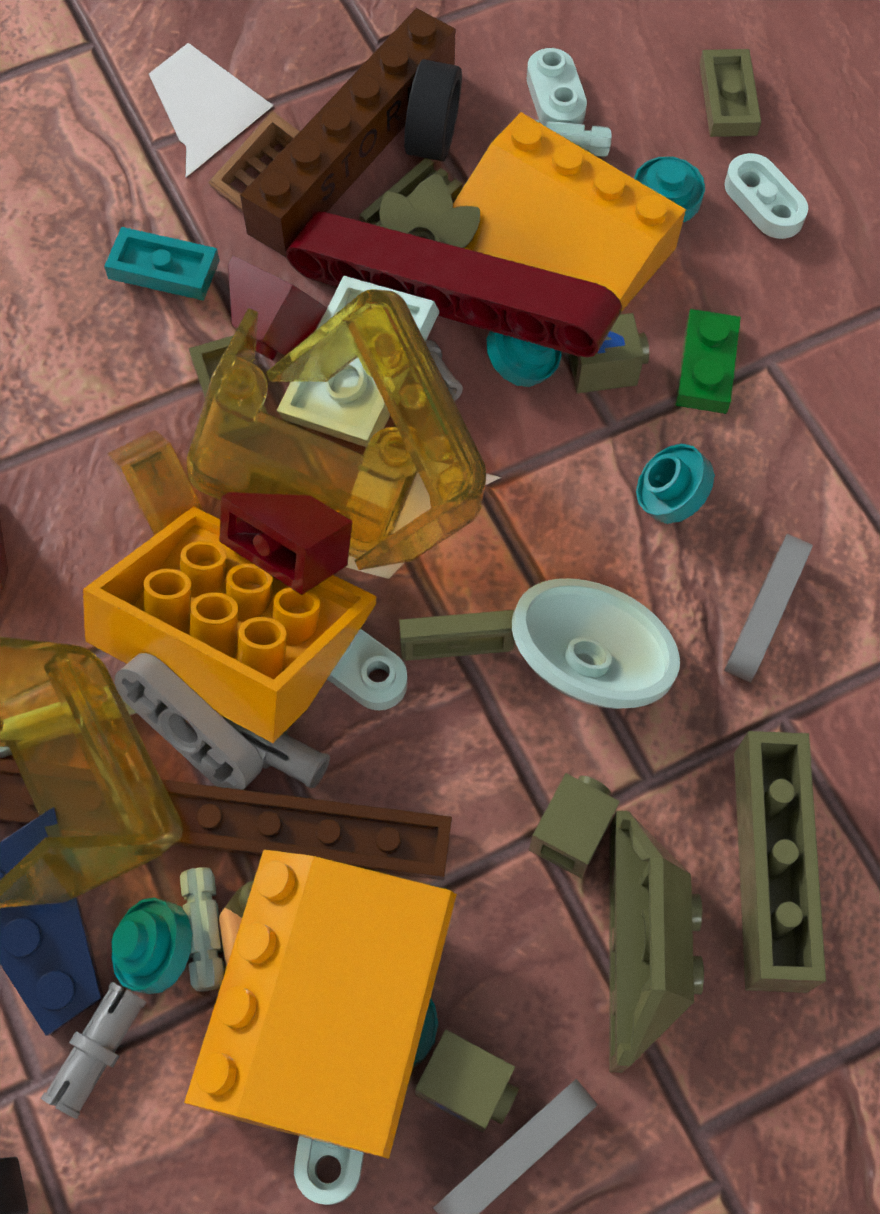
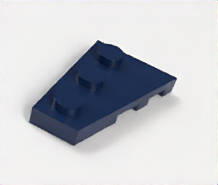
[0,807,104,1036]

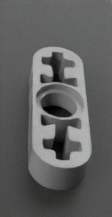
[724,534,813,683]
[114,653,263,790]
[433,1079,598,1214]

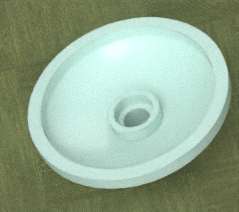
[512,578,680,709]

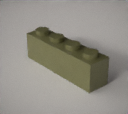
[734,731,826,993]

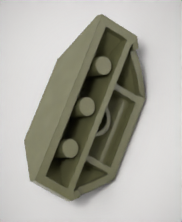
[609,811,704,1073]

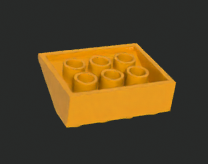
[453,112,686,312]
[83,506,377,743]
[184,850,457,1159]

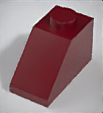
[228,256,327,363]
[219,492,353,595]

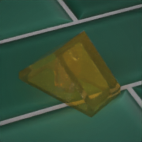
[107,430,204,535]

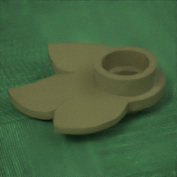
[379,173,480,248]

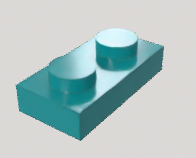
[104,227,220,301]

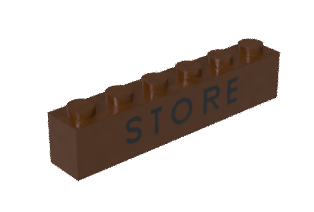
[240,8,456,257]

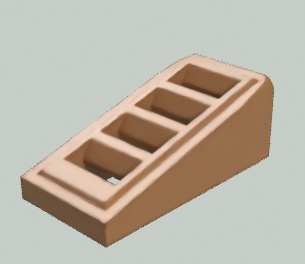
[208,111,300,212]

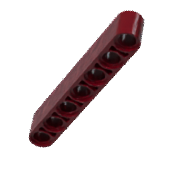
[286,211,622,358]

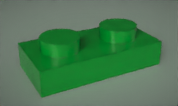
[675,309,741,414]

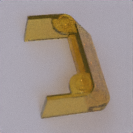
[266,289,486,570]
[187,308,452,560]
[0,637,183,908]

